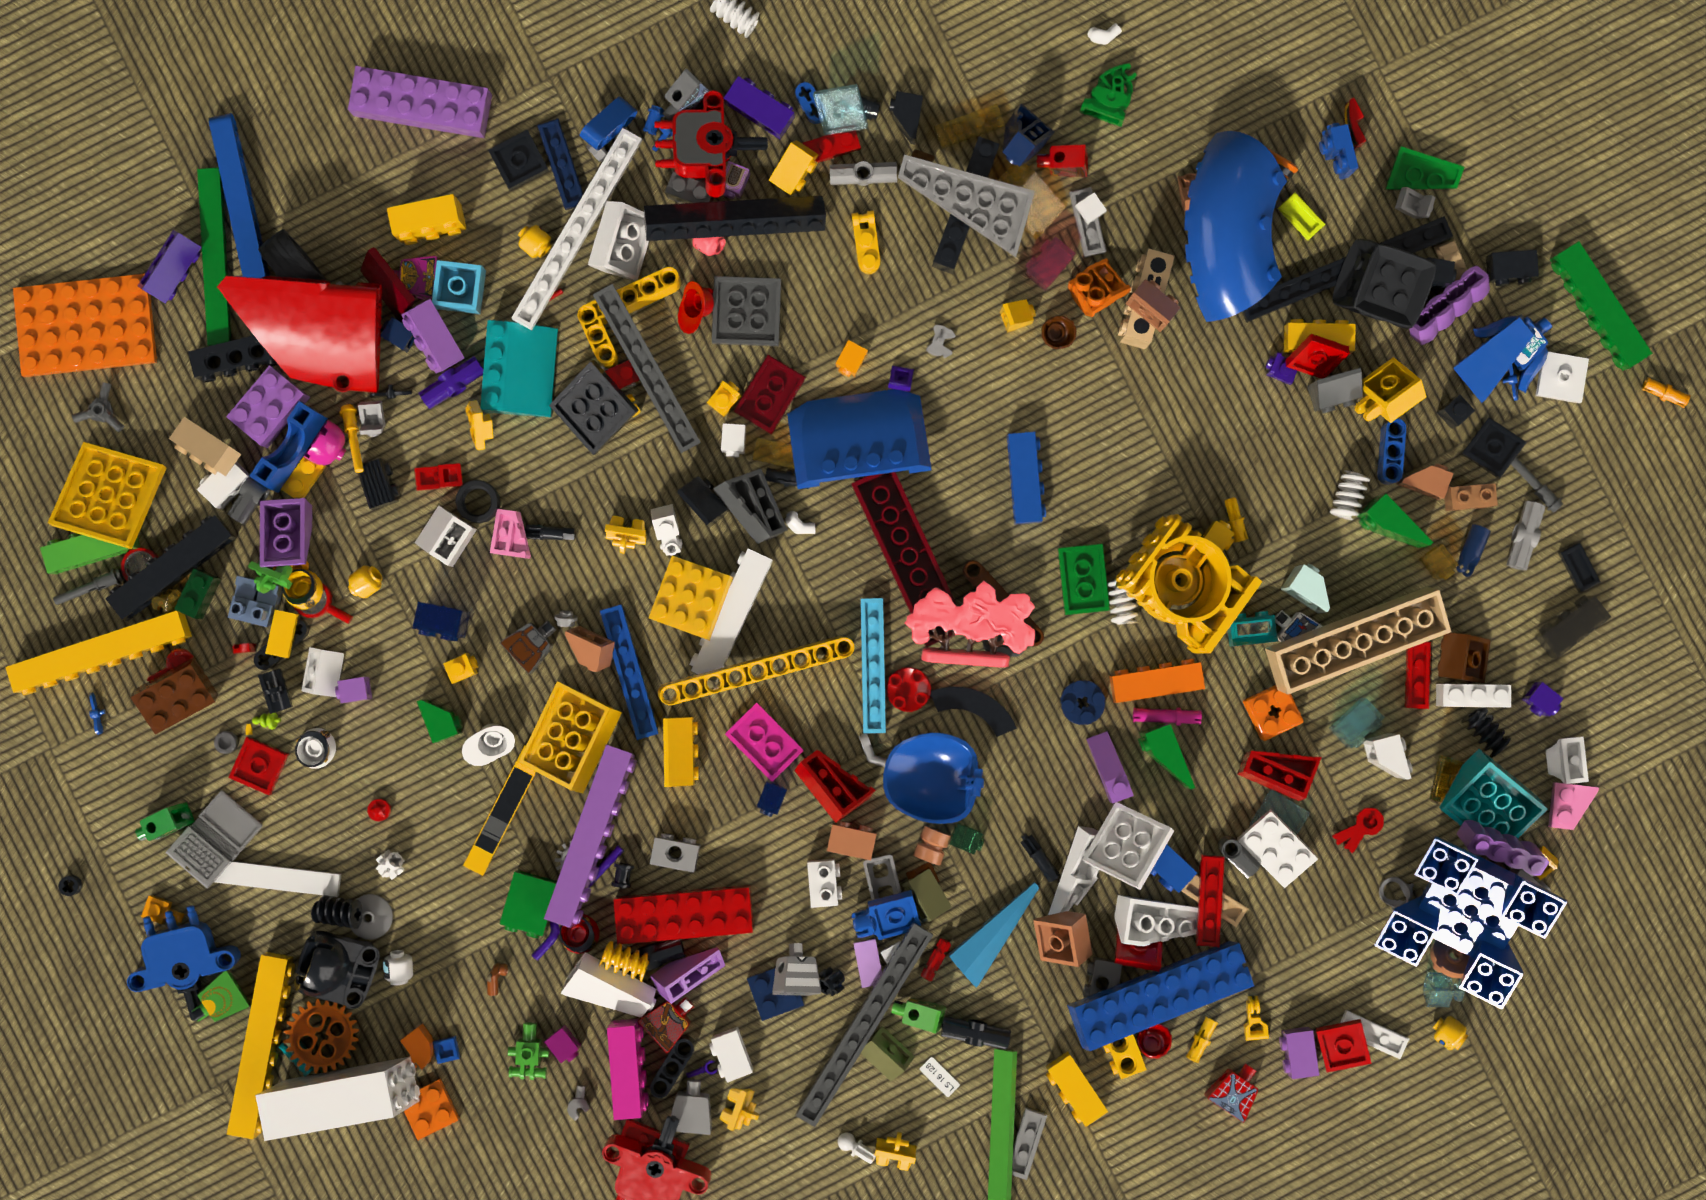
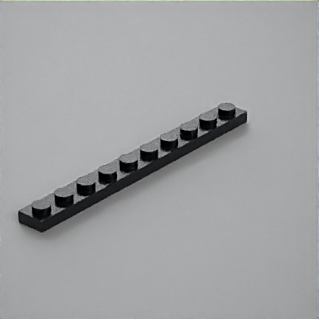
[1242,216,1453,323]

